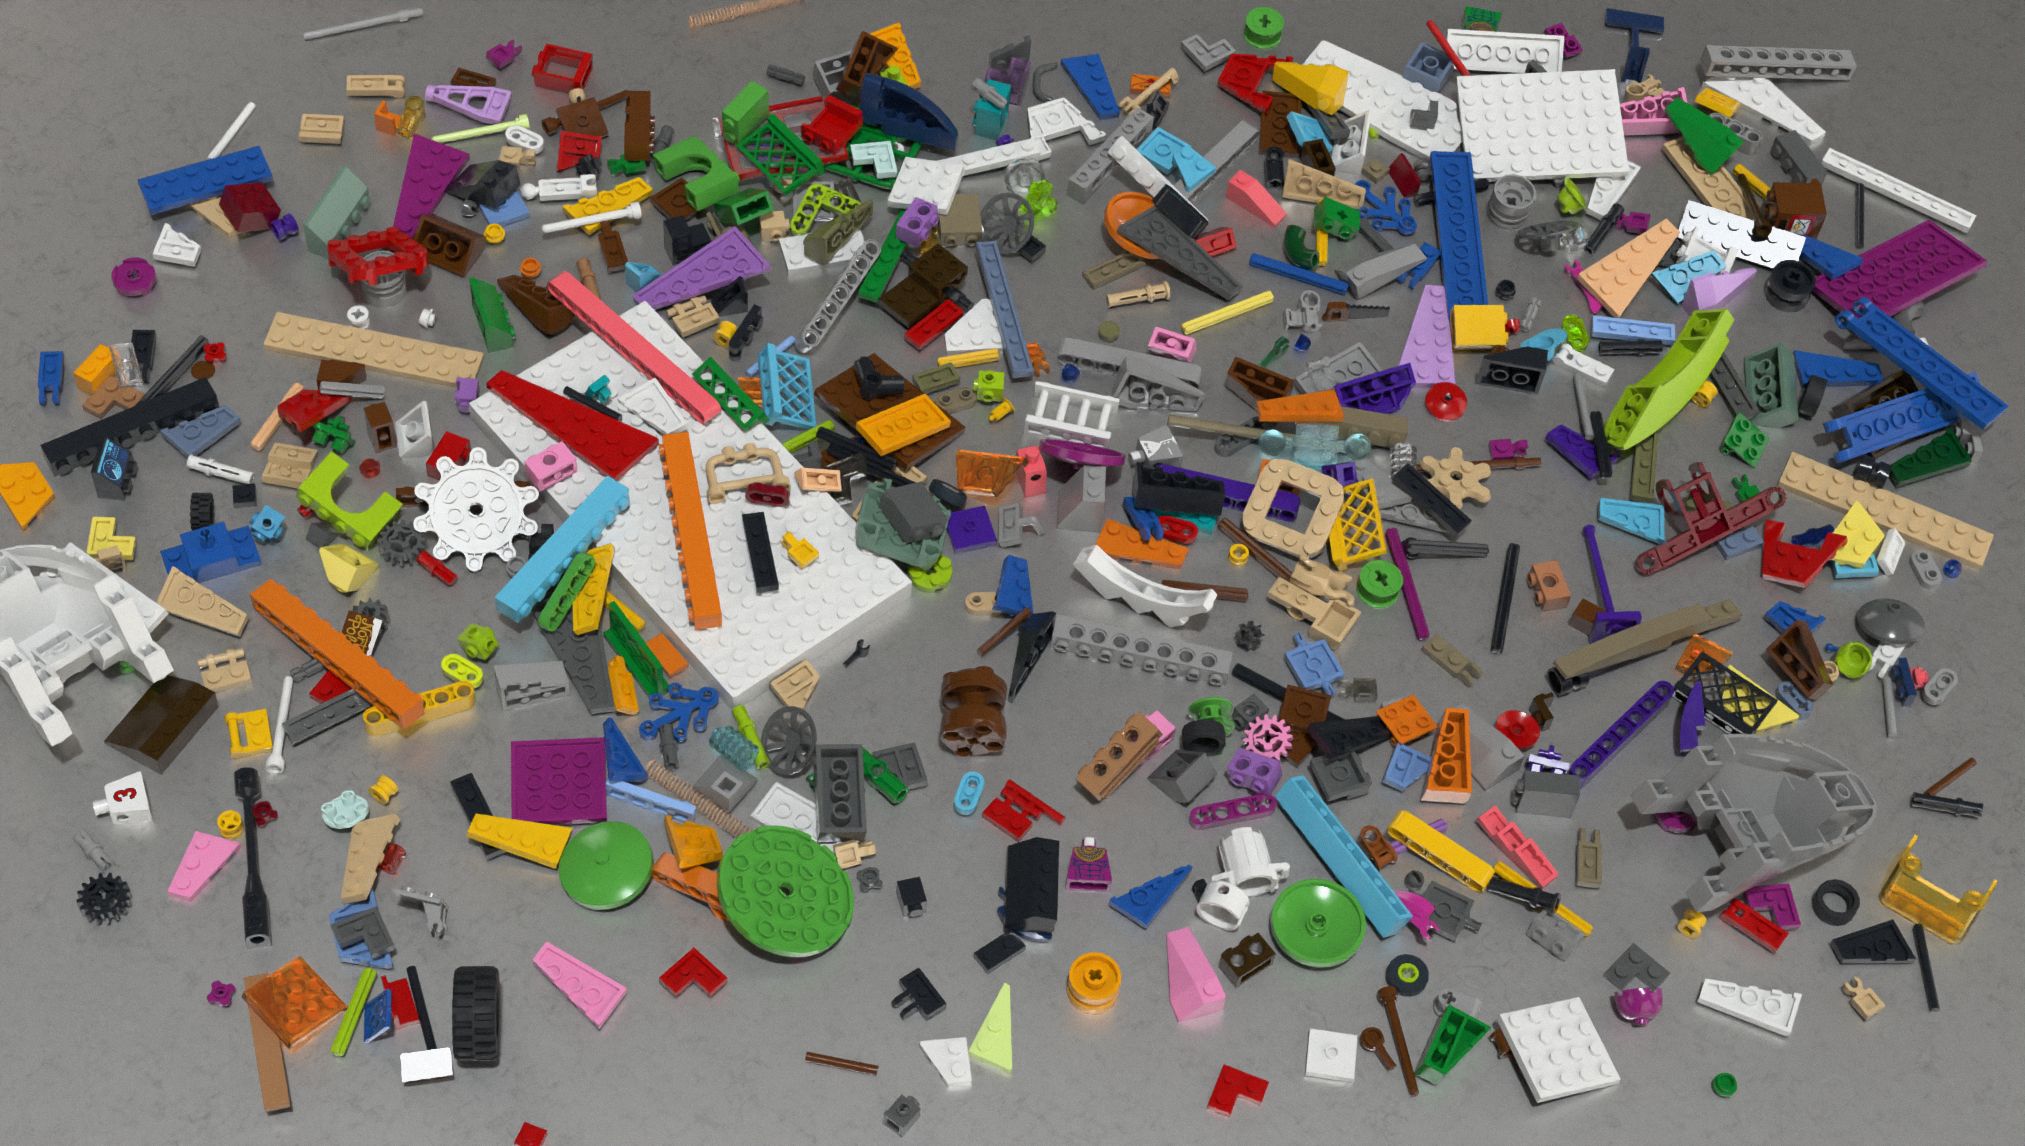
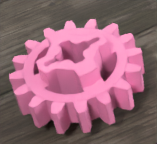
[1243,714,1293,762]

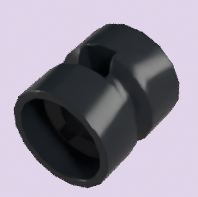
[1853,454,1892,489]
[1547,667,1589,696]

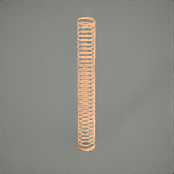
[688,0,804,30]
[645,760,752,839]

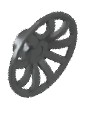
[980,192,1034,254]
[1517,221,1579,251]
[761,706,817,775]

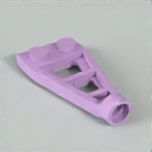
[425,85,512,125]

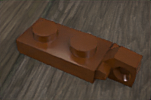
[598,221,628,273]

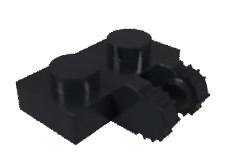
[891,968,947,1020]

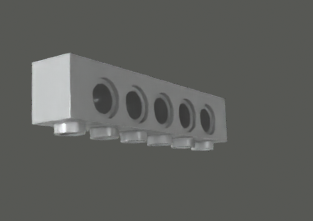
[1067,107,1154,205]

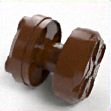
[940,666,1007,757]

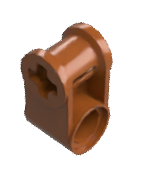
[1356,825,1398,872]

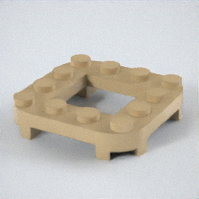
[1242,459,1344,560]

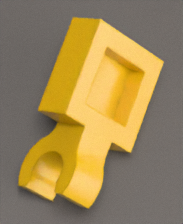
[781,531,819,569]

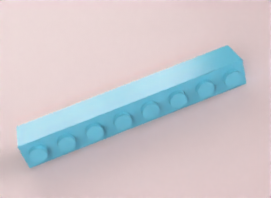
[495,476,630,623]
[1275,775,1413,938]

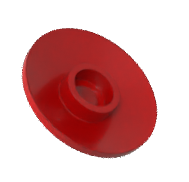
[1425,382,1467,421]
[1495,710,1540,749]

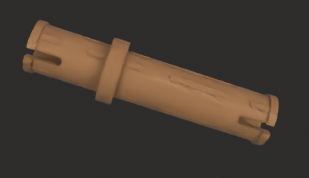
[576,258,601,300]

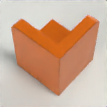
[374,100,404,136]

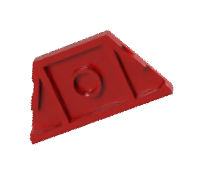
[277,389,352,432]

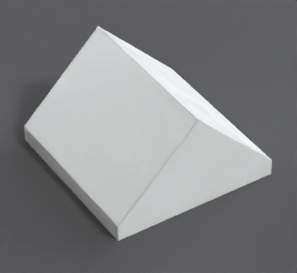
[395,401,434,459]

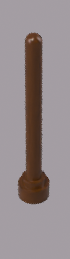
[541,90,628,135]
[1377,986,1419,1096]

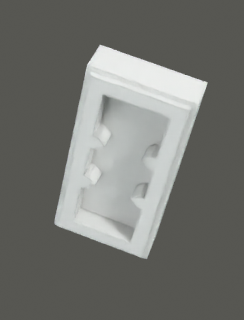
[1876,528,1905,575]

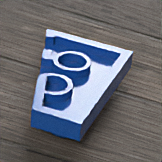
[992,555,1034,619]

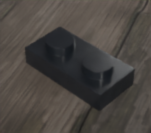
[973,929,1026,975]

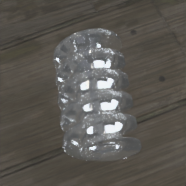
[1390,443,1417,479]

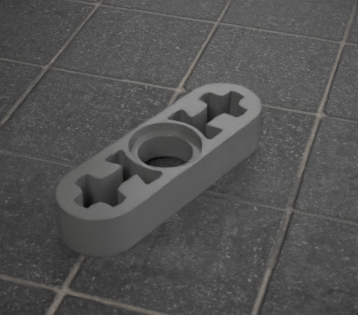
[1214,417,1268,457]

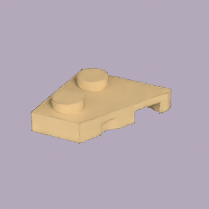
[769,659,820,718]

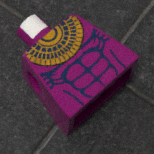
[1065,837,1112,893]

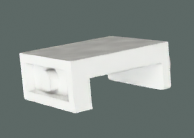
[1676,226,1738,276]

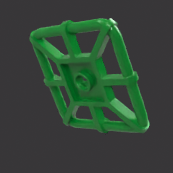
[818,105,923,191]

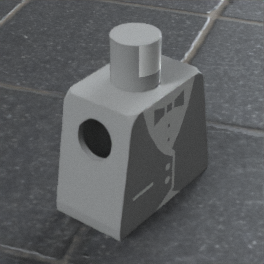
[1128,425,1183,469]

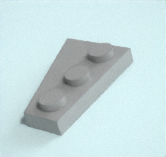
[1346,457,1412,511]

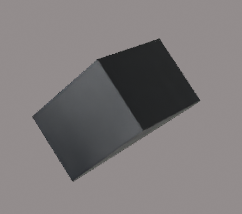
[711,276,748,317]

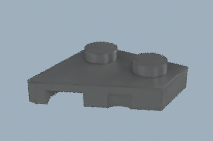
[989,35,1031,72]

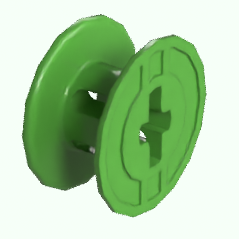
[1243,7,1284,49]
[1356,560,1403,608]
[1188,697,1235,738]

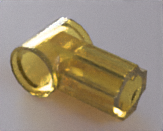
[396,96,426,139]

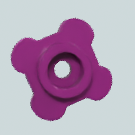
[207,981,235,1006]

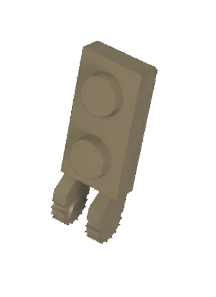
[1421,634,1483,686]
[1577,828,1602,889]

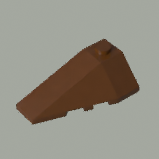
[497,275,575,334]

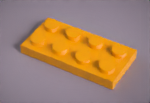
[856,394,951,456]

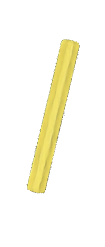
[1181,290,1274,335]

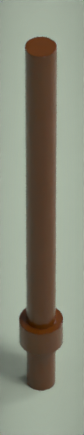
[1414,456,1541,473]

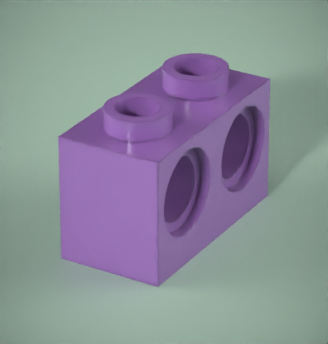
[896,197,939,247]
[1227,748,1283,795]

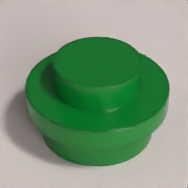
[1713,1073,1737,1097]

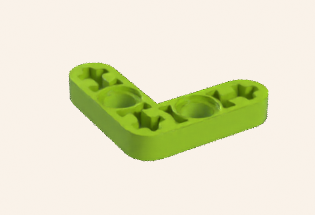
[790,183,862,236]

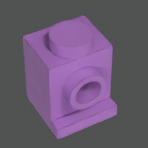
[455,378,480,413]

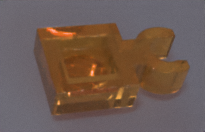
[1026,341,1050,378]

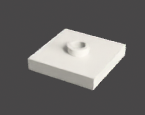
[1305,1028,1358,1083]

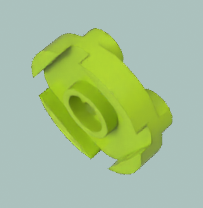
[908,554,952,593]

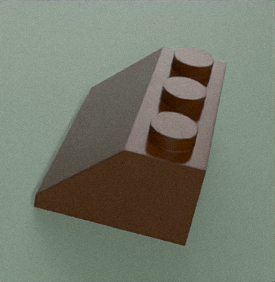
[414,214,487,277]

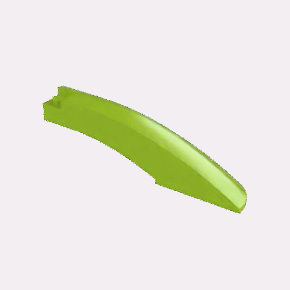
[1605,308,1734,450]

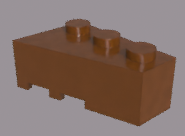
[836,31,899,98]
[624,91,655,161]
[1226,356,1294,426]
[1765,619,1833,700]

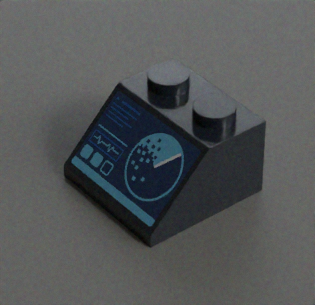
[91,436,137,501]

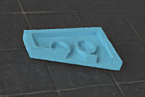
[1651,250,1727,305]
[1598,498,1665,544]

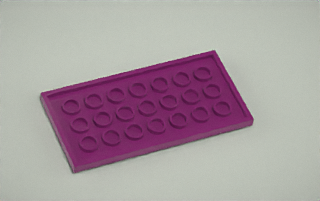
[1813,220,1987,324]

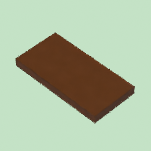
[1259,90,1302,159]

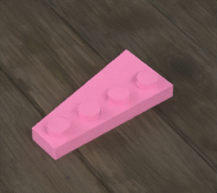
[533,941,627,1029]

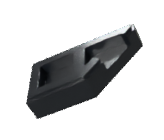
[1146,90,1170,130]

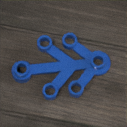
[1355,180,1417,235]
[639,683,719,742]

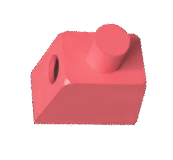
[1013,446,1047,498]

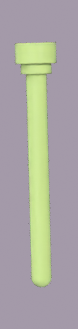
[431,114,530,143]

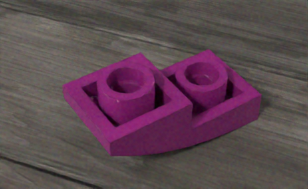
[1543,23,1583,58]

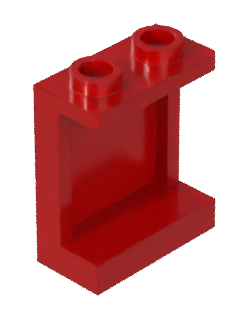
[801,95,863,155]

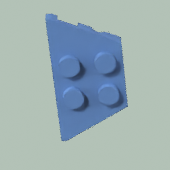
[329,888,393,969]

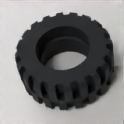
[452,966,500,1061]

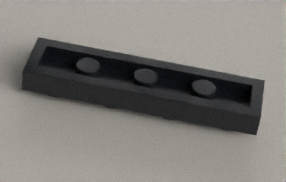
[1392,463,1472,537]
[742,512,779,593]
[450,773,507,860]

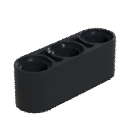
[1152,184,1209,239]

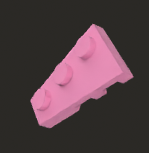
[167,831,242,902]

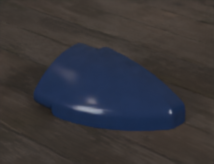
[860,73,958,151]

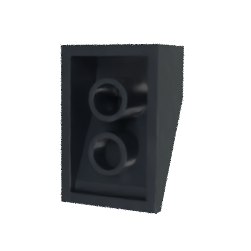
[446,160,521,209]
[1476,346,1548,395]

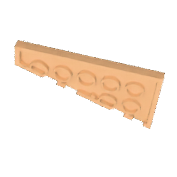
[1576,218,1680,318]

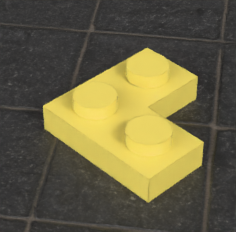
[86,517,136,560]

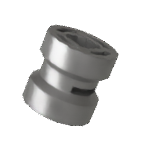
[1413,158,1433,187]

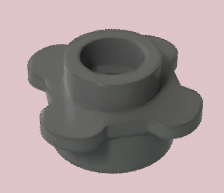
[857,867,883,891]

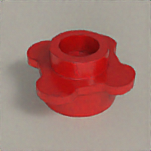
[203,342,226,363]

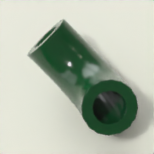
[1283,225,1319,270]

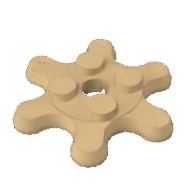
[1420,447,1491,510]

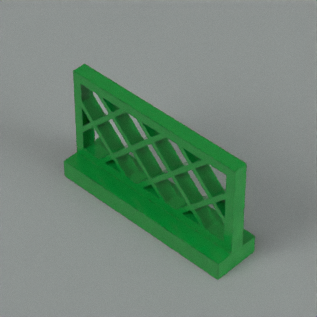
[736,113,826,196]
[603,601,670,701]

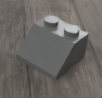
[1147,749,1217,803]

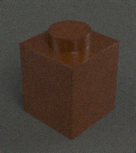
[1568,598,1606,636]

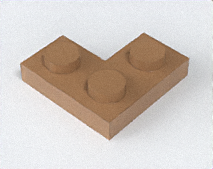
[82,376,145,419]

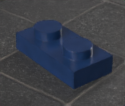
[1890,657,1917,707]

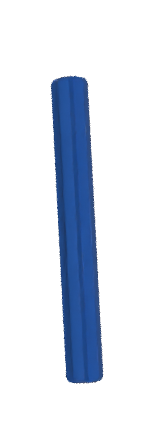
[1249,253,1348,294]

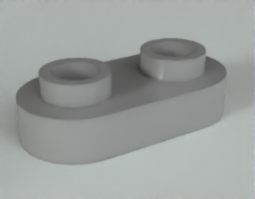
[1909,550,1942,590]
[1922,668,1958,705]

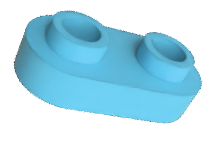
[954,771,985,815]

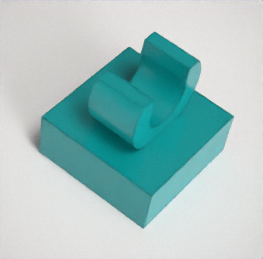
[585,374,612,404]

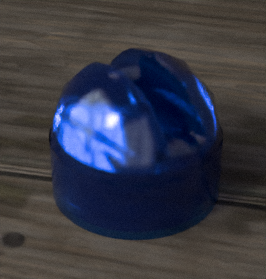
[1293,333,1311,352]
[1061,364,1080,382]
[1943,559,1962,578]

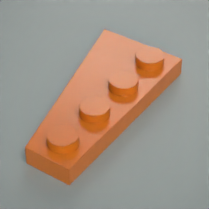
[1255,389,1344,422]
[1095,518,1189,570]

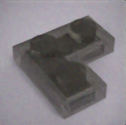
[825,453,868,506]

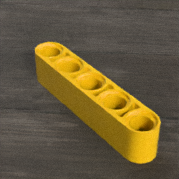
[363,681,476,737]
[1387,810,1495,892]

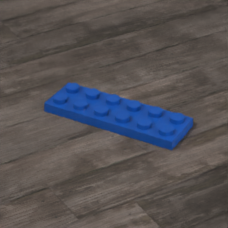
[137,146,273,215]

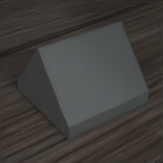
[306,523,338,548]

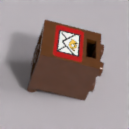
[1761,179,1827,240]

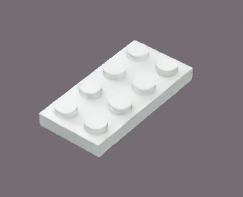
[779,229,868,275]

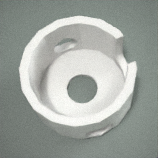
[1196,880,1250,931]

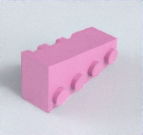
[1620,87,1687,136]

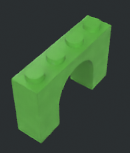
[653,135,740,212]

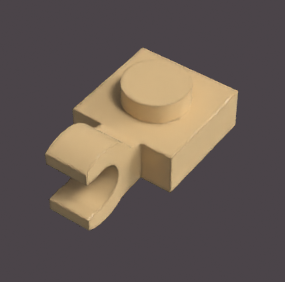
[499,146,536,169]
[833,839,876,869]

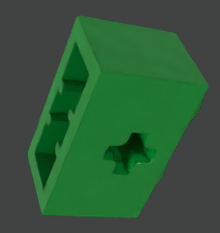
[1314,197,1360,241]

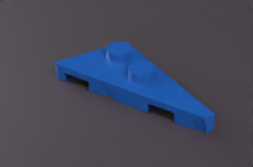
[603,717,648,782]
[1109,865,1192,929]

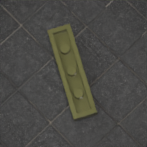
[1630,431,1659,503]

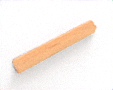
[250,383,304,451]

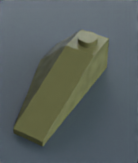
[803,200,873,266]

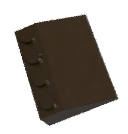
[1832,369,1919,459]
[104,675,219,775]

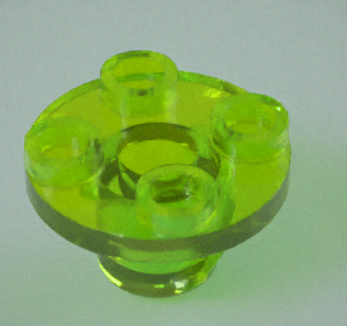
[1019,180,1058,217]

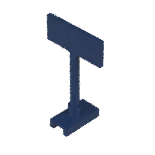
[1606,8,1664,83]

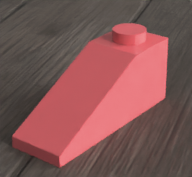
[1226,170,1287,228]

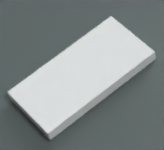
[750,782,843,853]

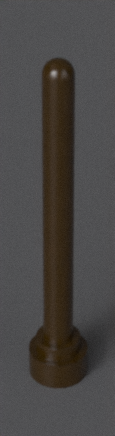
[1738,174,1772,237]

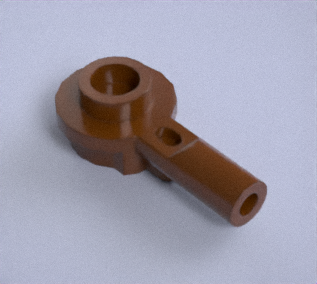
[1360,1027,1397,1071]

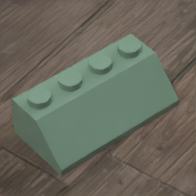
[303,166,371,259]
[1744,342,1799,428]

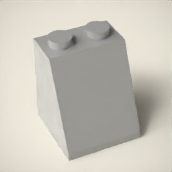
[1056,465,1106,532]

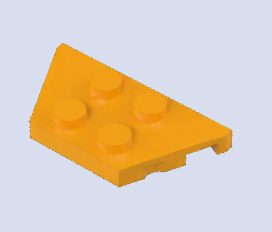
[0,462,55,531]
[664,815,723,868]

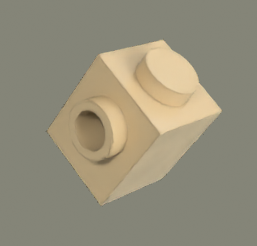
[759,211,790,242]

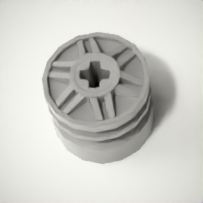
[1487,174,1536,229]
[361,251,407,308]

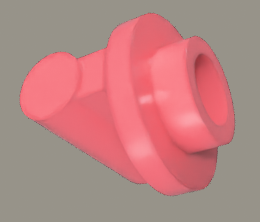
[1910,666,1929,689]

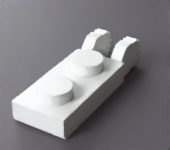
[1868,641,1907,679]

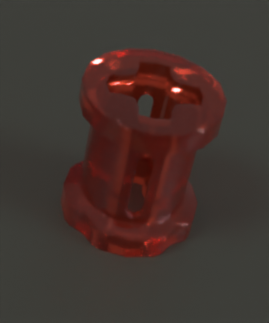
[377,843,407,874]

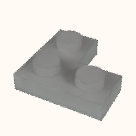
[1181,34,1236,72]

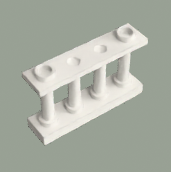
[1024,381,1120,448]

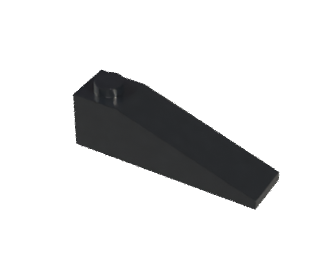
[1008,611,1056,703]

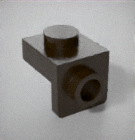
[1529,692,1554,732]

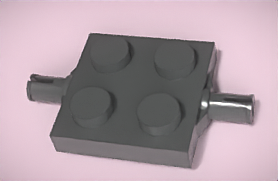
[1408,881,1482,941]

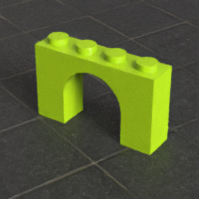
[296,451,403,550]

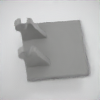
[393,886,449,936]

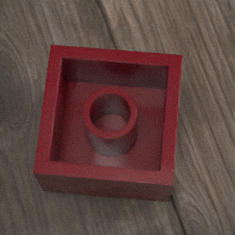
[219,182,281,233]

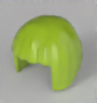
[1834,641,1872,679]

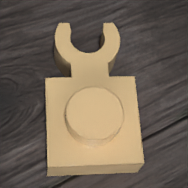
[1842,977,1885,1020]

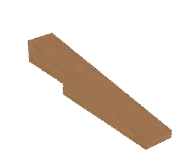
[244,973,290,1112]

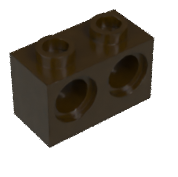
[1218,933,1276,988]

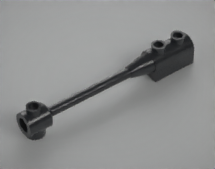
[234,767,272,949]

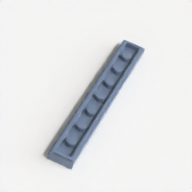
[975,241,1034,378]

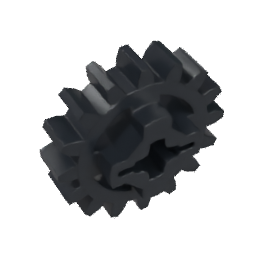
[76,873,132,924]

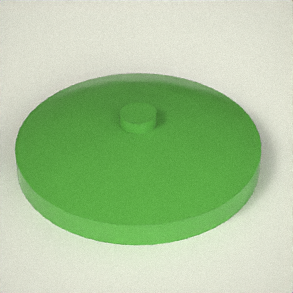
[559,821,654,910]
[1271,879,1366,967]

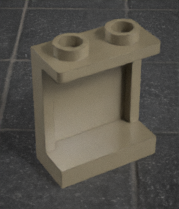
[938,194,982,247]

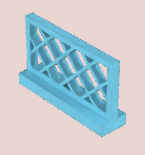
[758,343,817,430]

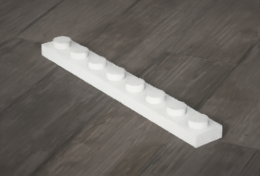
[1821,148,1977,233]

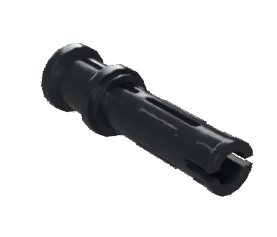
[1488,877,1561,914]

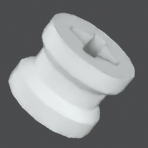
[347,305,370,329]

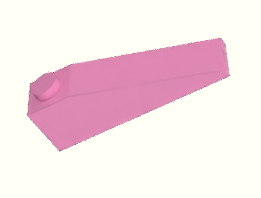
[1166,927,1226,1023]

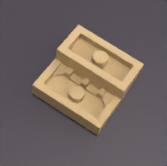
[261,443,318,489]

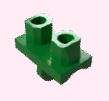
[312,415,356,455]

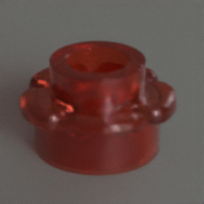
[359,459,380,479]

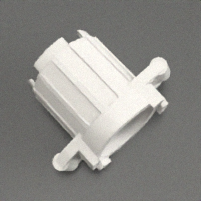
[1211,827,1290,898]

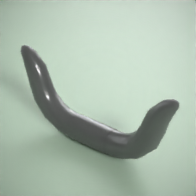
[1033,62,1058,102]

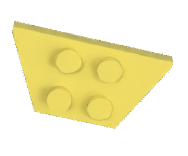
[1832,501,1885,568]
[1722,665,1799,735]

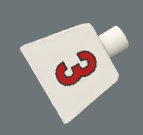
[93,771,152,825]

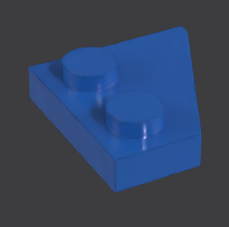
[1764,601,1826,633]

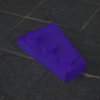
[1545,425,1620,479]

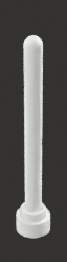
[542,202,642,233]
[265,676,293,774]

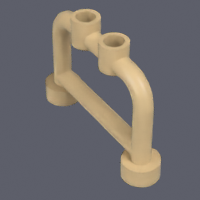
[706,443,791,504]

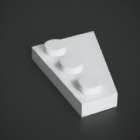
[618,378,688,435]

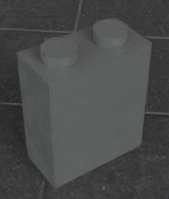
[879,482,948,543]
[1512,770,1580,818]

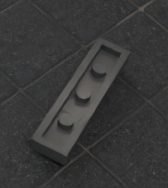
[1711,352,1761,420]
[281,689,373,745]

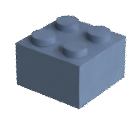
[1402,42,1454,93]

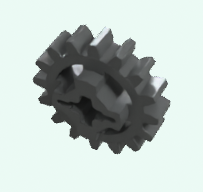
[377,520,427,566]

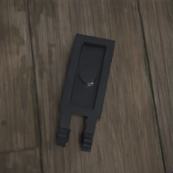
[128,330,156,383]

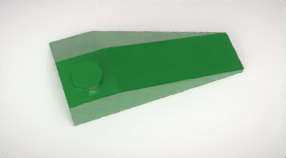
[1664,97,1744,175]

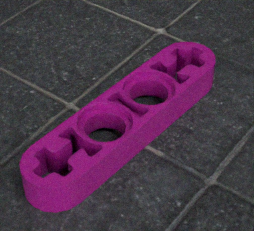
[1189,793,1277,830]

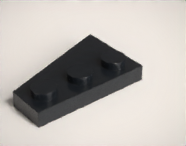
[1830,919,1916,963]

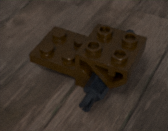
[878,243,974,328]

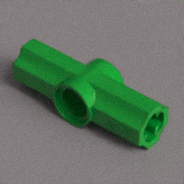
[862,747,909,803]

